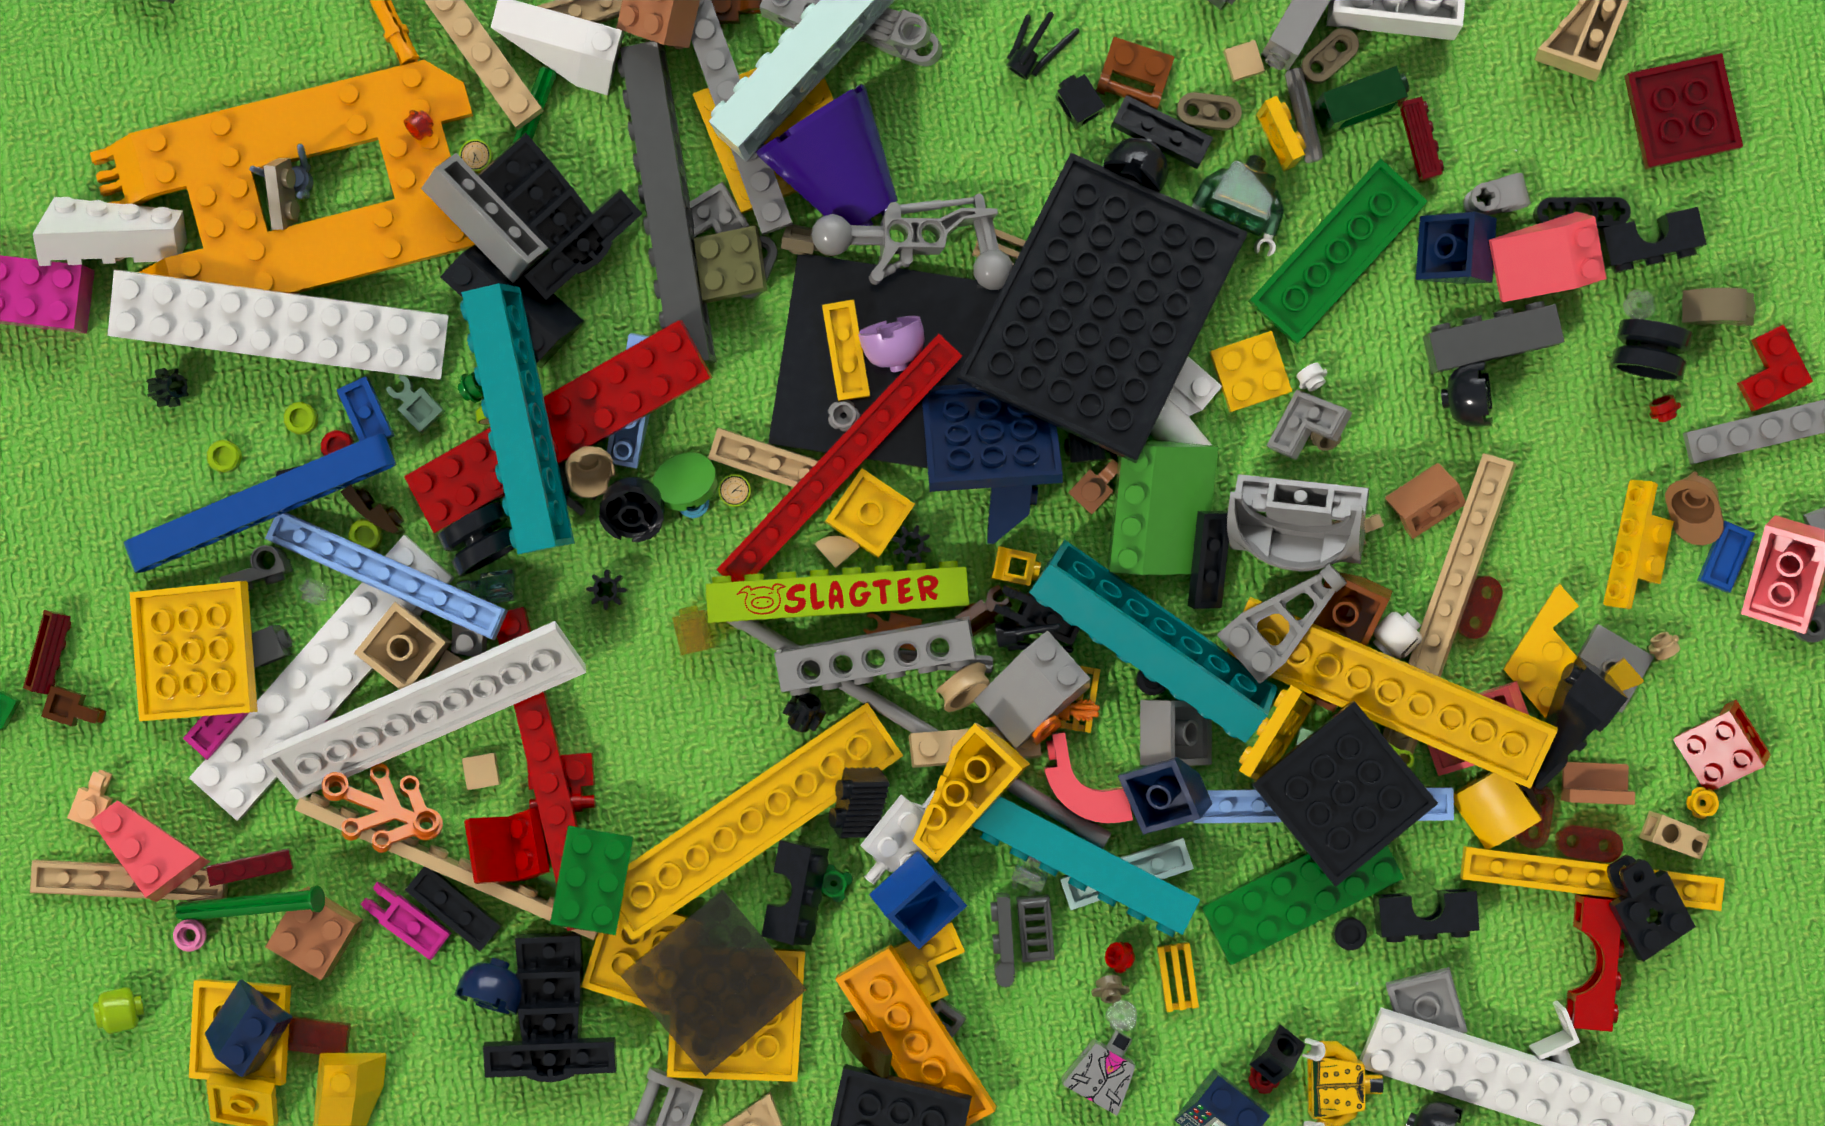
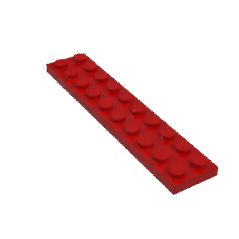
[404,320,713,533]

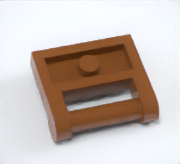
[1096,37,1175,110]

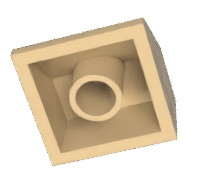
[354,602,452,689]

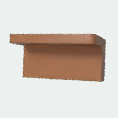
[1385,463,1466,539]
[1561,762,1635,805]

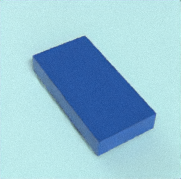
[1697,521,1755,593]

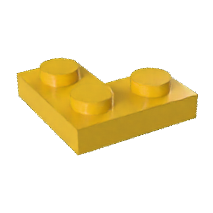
[893,921,965,1003]

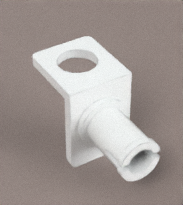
[1529,1001,1580,1069]

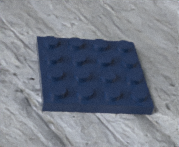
[922,384,1063,492]

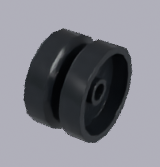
[1611,319,1693,381]
[437,502,515,576]

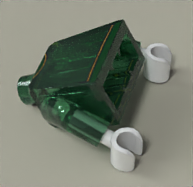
[1192,155,1284,256]

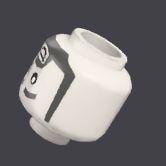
[1373,612,1422,659]

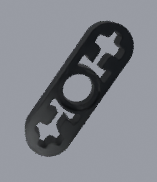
[1533,197,1631,229]

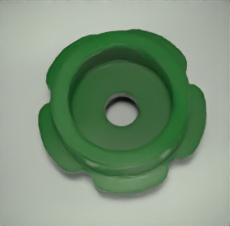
[458,372,484,403]

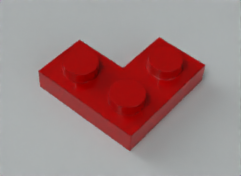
[1737,324,1813,412]

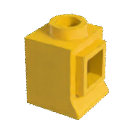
[991,546,1041,586]

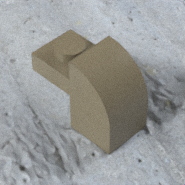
[1682,288,1756,327]

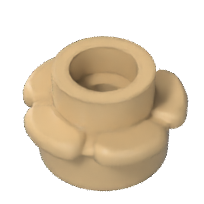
[1648,632,1680,660]

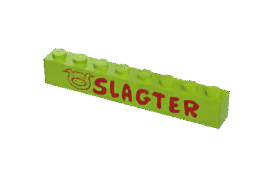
[705,561,969,623]

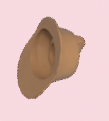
[1665,471,1724,546]

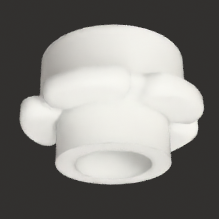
[1296,363,1328,391]

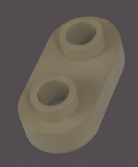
[1300,28,1359,84]
[1176,92,1242,131]

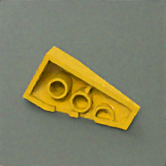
[912,723,1030,863]
[313,1053,386,1126]

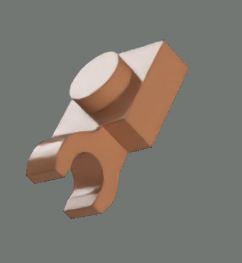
[1068,459,1118,515]

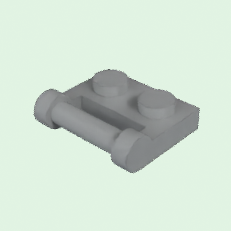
[628,1067,704,1126]

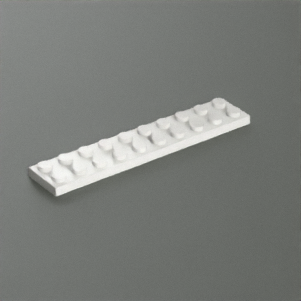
[107,270,449,380]
[189,535,454,821]
[262,621,586,800]
[1360,1007,1695,1126]

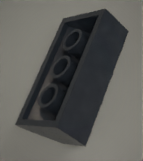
[440,245,585,369]

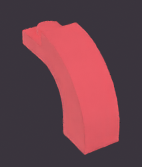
[1043,731,1133,823]

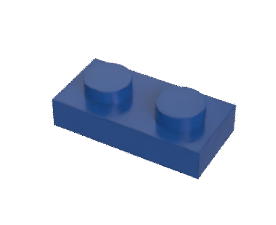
[337,376,395,441]

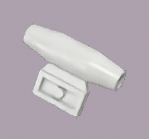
[1150,357,1222,445]

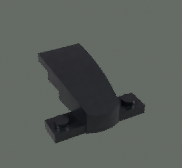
[478,133,642,300]
[483,932,617,1082]

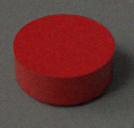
[321,430,355,456]

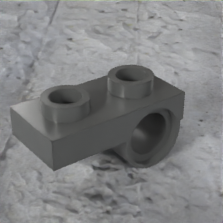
[219,545,293,591]

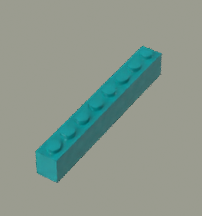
[968,797,1200,937]

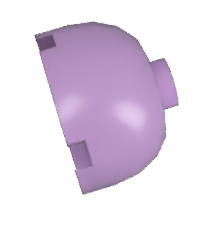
[858,316,925,372]

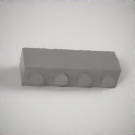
[421,153,548,283]

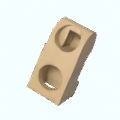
[1639,811,1710,860]

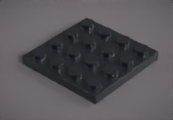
[1251,701,1438,887]
[831,1064,972,1126]

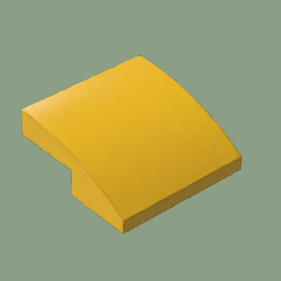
[1454,772,1542,849]

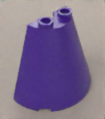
[756,83,898,226]

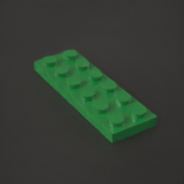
[1248,158,1428,345]
[1200,845,1404,966]

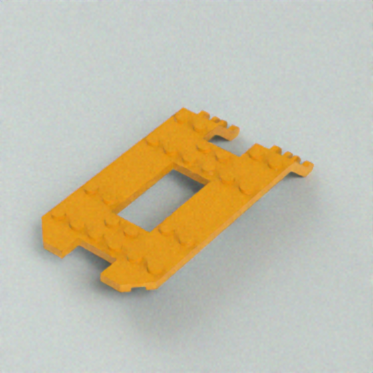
[90,60,475,294]

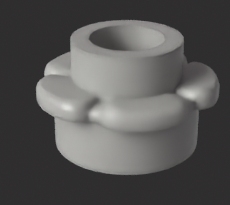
[828,400,860,432]

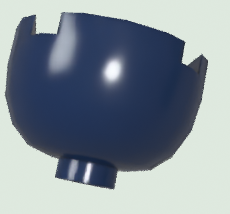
[454,958,522,1015]

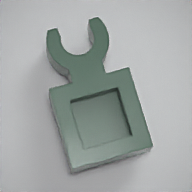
[386,375,445,433]

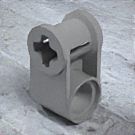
[1463,173,1531,216]

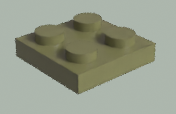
[694,225,767,303]

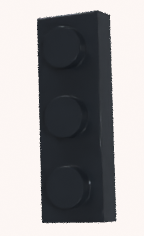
[1111,95,1213,169]
[1188,511,1229,609]
[405,867,502,952]

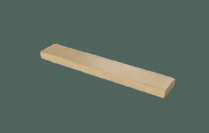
[30,859,228,901]

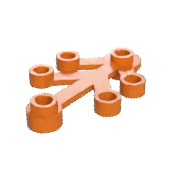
[322,763,443,853]

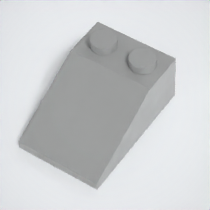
[974,631,1091,750]

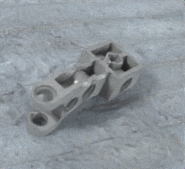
[759,0,942,67]

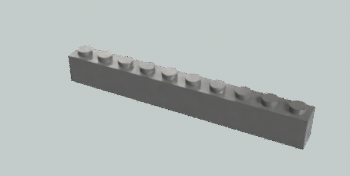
[617,41,716,364]

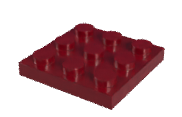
[1624,53,1743,170]

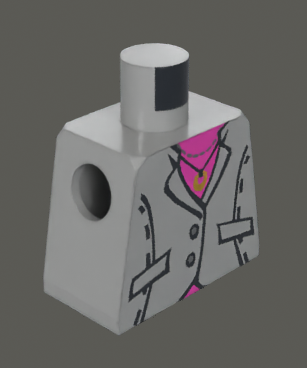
[1061,1030,1135,1116]

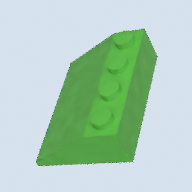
[1108,440,1219,575]

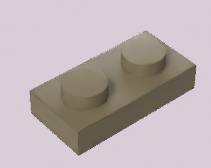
[263,158,300,230]

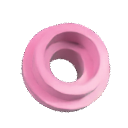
[173,919,207,952]

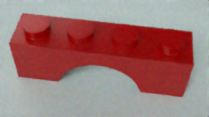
[1566,894,1624,1032]

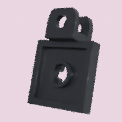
[1607,855,1696,962]

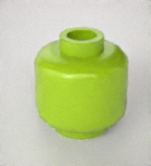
[93,987,144,1034]

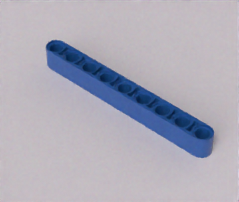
[123,433,397,573]

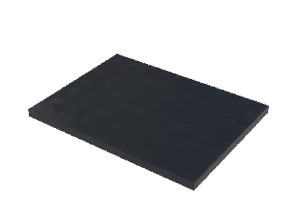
[957,153,1248,463]
[768,254,1002,469]

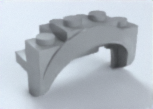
[1227,474,1369,571]

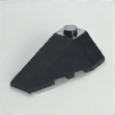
[1533,656,1628,790]

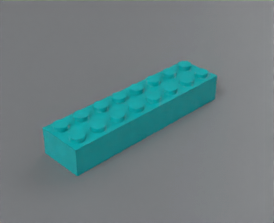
[460,283,575,554]
[1029,539,1278,743]

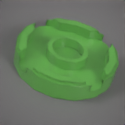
[653,452,718,511]

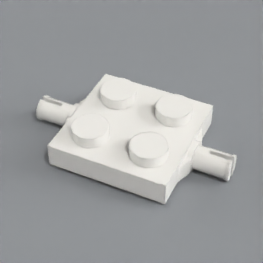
[860,790,935,885]

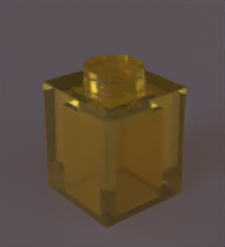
[672,605,715,655]

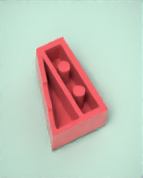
[90,800,210,902]

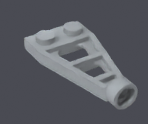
[1217,563,1347,684]

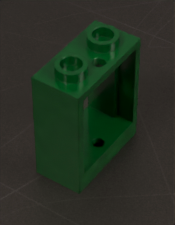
[1312,66,1409,136]

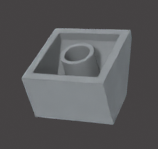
[1139,699,1212,766]

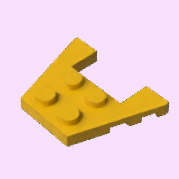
[1503,583,1644,718]

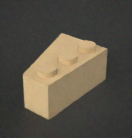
[1535,0,1629,82]

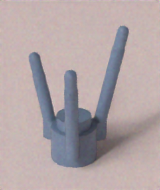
[249,144,314,199]

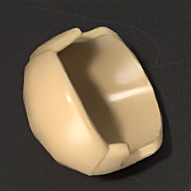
[565,446,615,498]

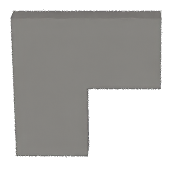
[690,182,749,237]
[1266,389,1352,460]

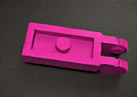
[361,882,452,960]

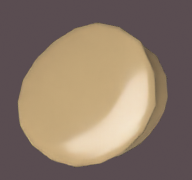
[936,662,990,712]

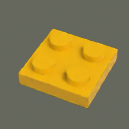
[1256,95,1306,172]
[1209,331,1293,413]
[825,468,915,558]
[206,1072,278,1126]

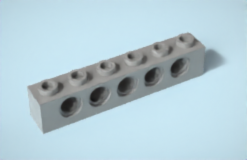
[774,616,976,696]

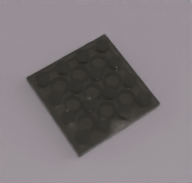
[621,889,807,1076]

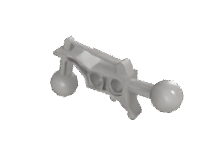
[811,194,1014,290]

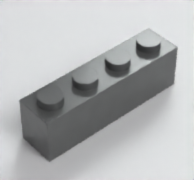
[1423,301,1565,374]

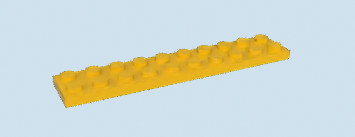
[1227,597,1558,789]
[619,702,903,941]

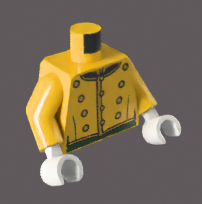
[1302,1038,1384,1126]

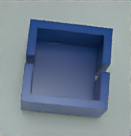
[869,851,967,949]

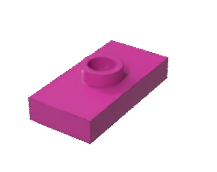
[183,713,248,760]

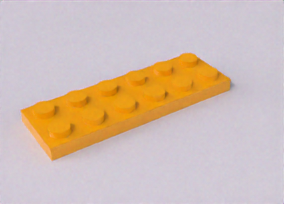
[835,944,997,1126]

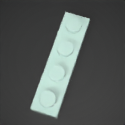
[1060,837,1194,910]

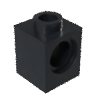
[1055,74,1105,130]
[1249,1024,1306,1085]

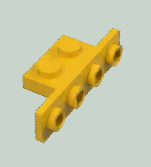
[1603,480,1674,609]

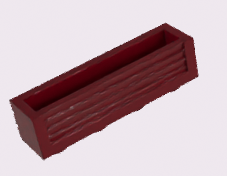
[1399,96,1444,183]
[23,610,71,695]
[206,848,294,887]

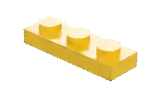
[822,299,870,402]

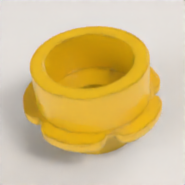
[1686,787,1719,819]

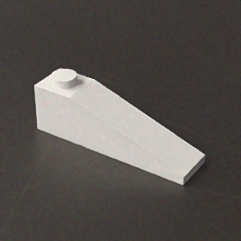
[491,0,624,95]

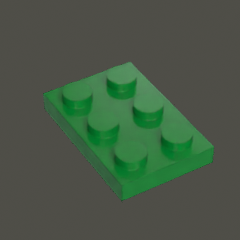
[549,826,633,935]

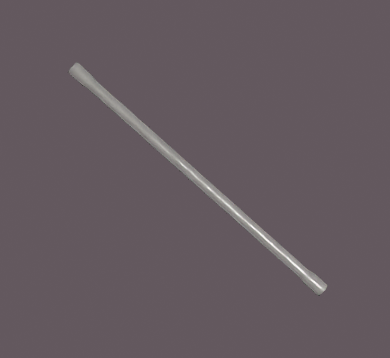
[727,620,1111,849]

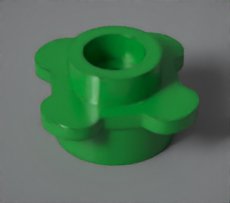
[821,864,853,902]

